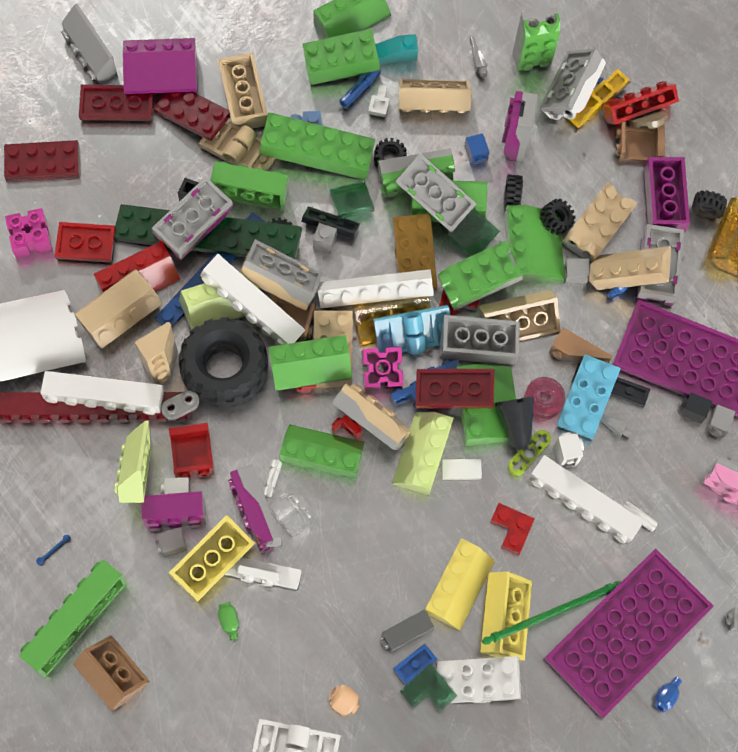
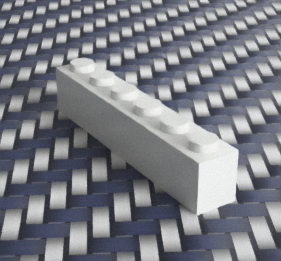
[200,254,305,345]
[318,269,434,308]
[41,371,164,415]
[529,455,644,544]

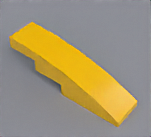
[568,69,630,129]

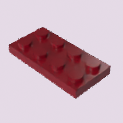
[78,84,153,121]
[153,92,231,141]
[4,140,79,180]
[415,369,495,408]

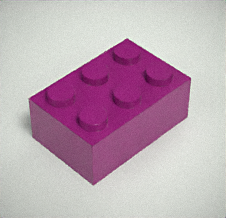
[141,491,206,531]

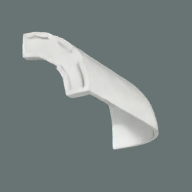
[0,290,86,381]

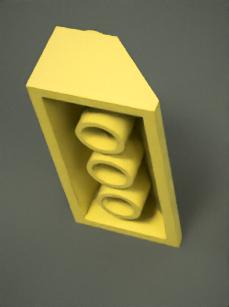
[168,515,255,602]
[425,538,495,632]
[480,571,532,661]

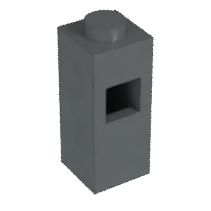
[380,609,434,653]

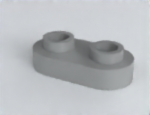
[161,391,199,420]

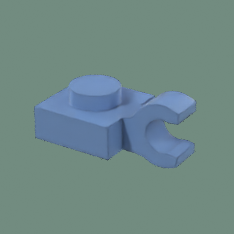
[291,111,322,125]

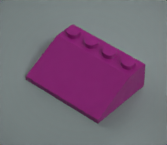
[123,38,197,94]

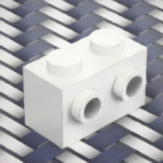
[553,432,584,469]

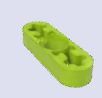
[508,430,551,477]

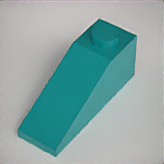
[375,34,418,64]

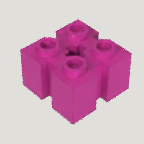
[5,208,53,258]
[361,347,404,389]

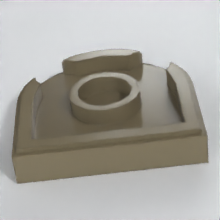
[626,108,668,129]

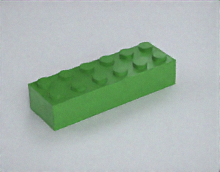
[259,112,375,180]
[19,559,127,677]

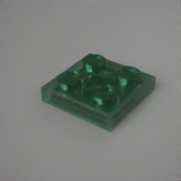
[447,207,500,256]

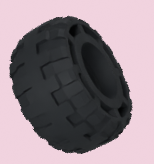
[179,317,268,408]

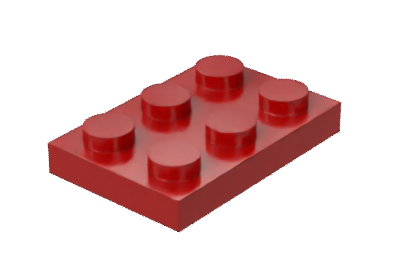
[54,222,115,263]

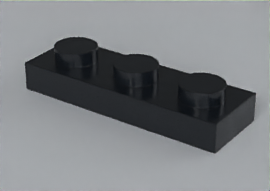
[301,206,360,239]

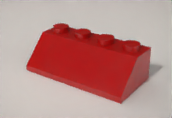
[94,241,180,293]

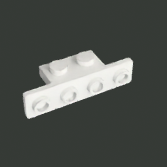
[224,557,301,590]

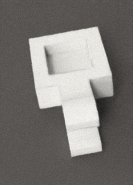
[368,85,390,118]

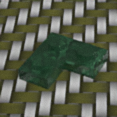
[400,663,458,709]

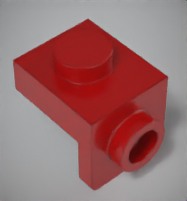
[332,414,362,440]

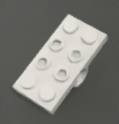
[437,656,521,704]
[252,719,341,752]

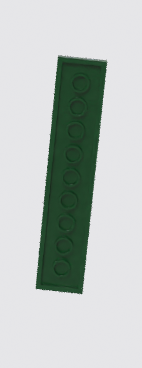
[114,204,302,260]

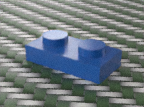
[393,644,438,686]

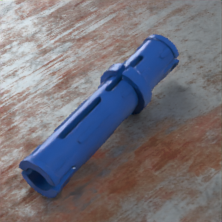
[339,70,381,109]

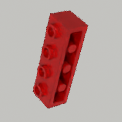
[602,81,679,124]

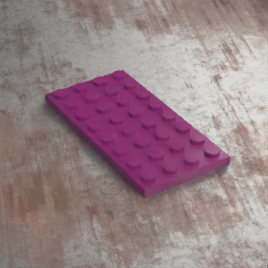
[612,299,738,417]
[544,548,714,719]

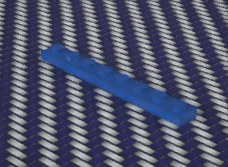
[155,212,266,328]

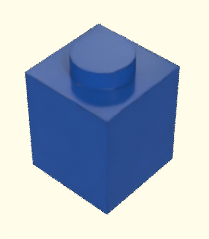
[464,133,490,165]

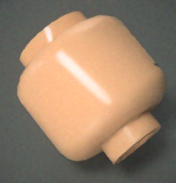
[328,684,360,716]

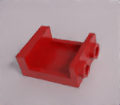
[169,423,214,478]

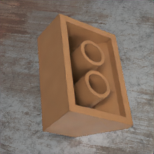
[73,635,149,711]

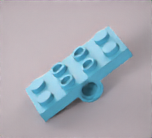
[373,305,450,354]
[556,354,621,440]

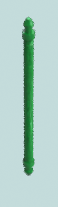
[482,581,621,645]

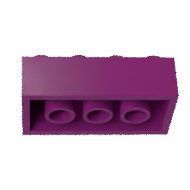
[644,157,690,233]

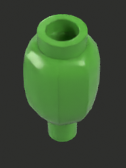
[218,602,239,640]

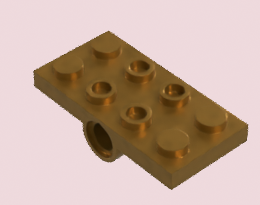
[393,214,438,289]

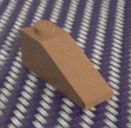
[549,327,612,363]

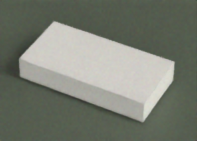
[442,459,482,480]

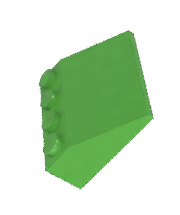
[504,205,565,282]
[456,364,516,446]

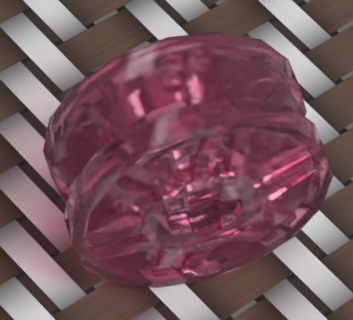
[523,377,565,420]

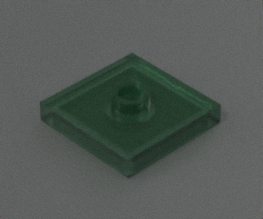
[329,181,374,219]

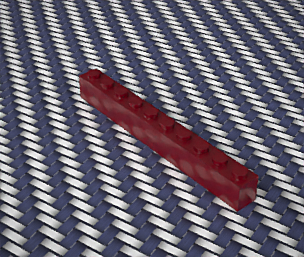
[0,392,193,423]

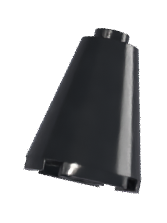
[495,396,534,451]

